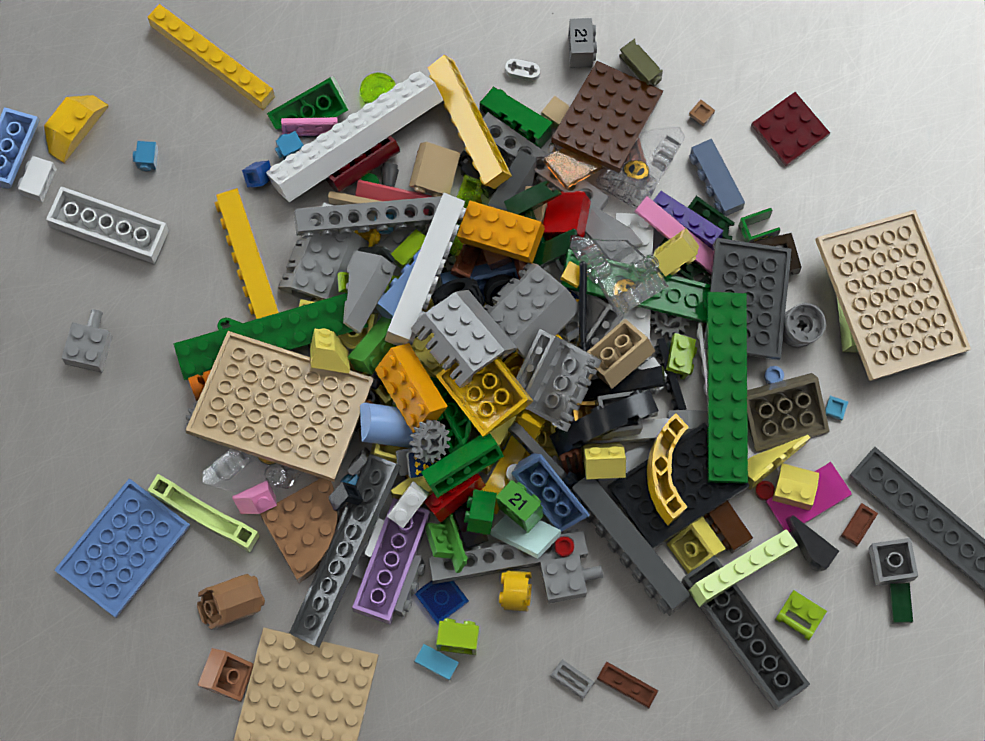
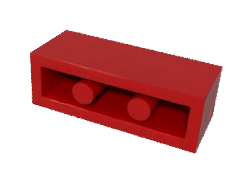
[424,473,486,523]

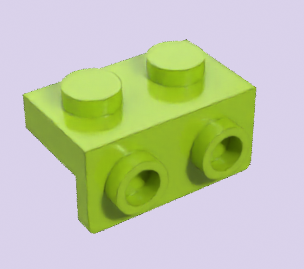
[666,333,697,380]

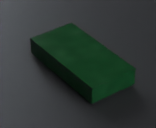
[889,583,913,624]

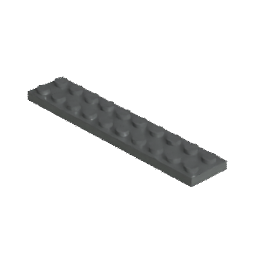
[849,447,985,591]
[289,454,401,648]

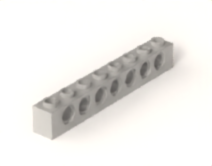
[483,112,609,210]
[294,196,442,238]
[429,529,588,584]

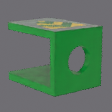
[738,208,781,242]

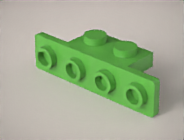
[425,513,467,573]

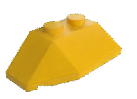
[44,95,109,163]

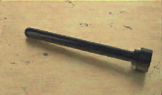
[575,261,590,352]

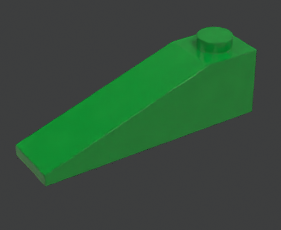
[267,76,349,129]

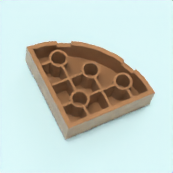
[260,478,339,583]

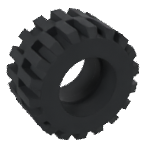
[432,278,485,306]

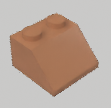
[198,648,254,702]

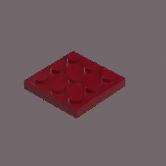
[751,92,830,167]

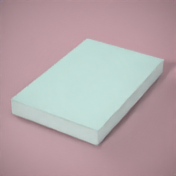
[490,515,561,559]

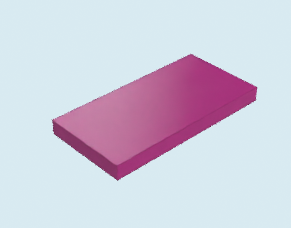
[765,462,852,533]

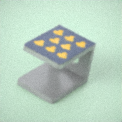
[396,448,439,478]

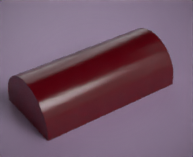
[325,136,400,193]

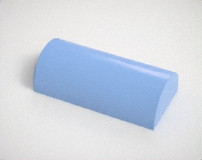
[0,107,40,189]
[360,403,416,448]

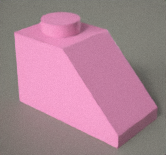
[232,480,277,514]

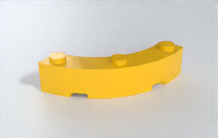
[481,409,547,514]
[647,413,689,525]

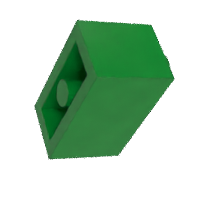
[464,489,497,535]

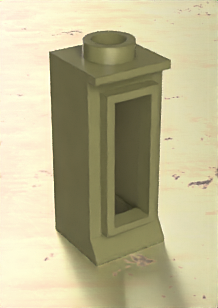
[619,38,663,86]

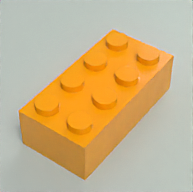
[457,201,545,264]
[375,343,448,433]

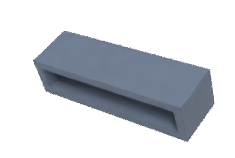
[689,138,745,216]

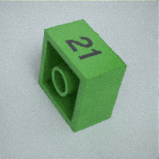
[496,480,544,533]

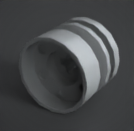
[783,303,826,348]

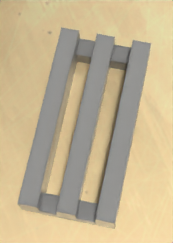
[551,659,595,699]

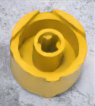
[499,570,532,612]

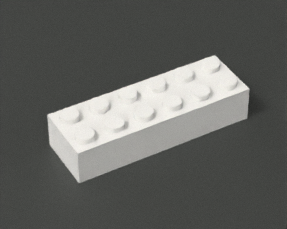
[46,186,169,264]

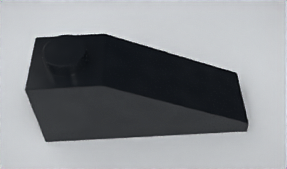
[786,515,839,571]

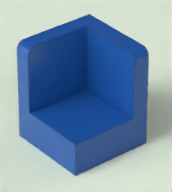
[242,160,271,188]

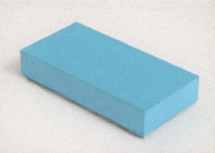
[415,644,459,681]

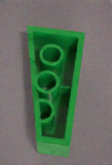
[480,86,553,149]

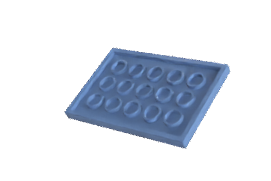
[55,478,190,618]

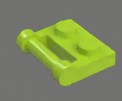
[775,590,827,641]

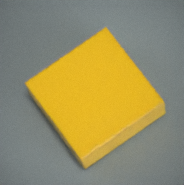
[560,261,579,288]

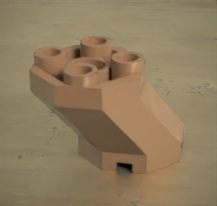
[197,574,265,629]

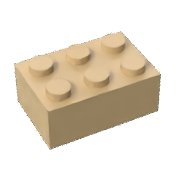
[587,319,655,389]

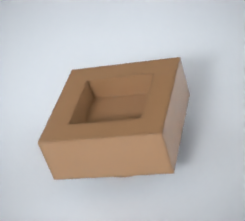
[689,99,715,126]

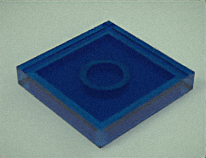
[414,580,469,625]

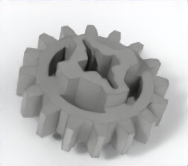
[650,310,691,339]
[409,419,451,463]

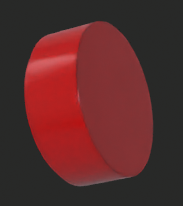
[755,480,775,501]
[554,537,574,557]

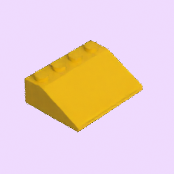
[436,357,533,437]

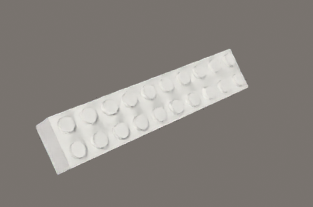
[266,71,443,202]

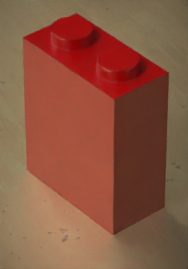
[543,191,591,241]

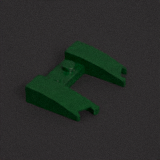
[504,181,577,268]
[653,195,735,281]

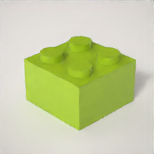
[436,618,479,655]

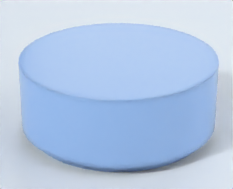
[764,366,784,384]

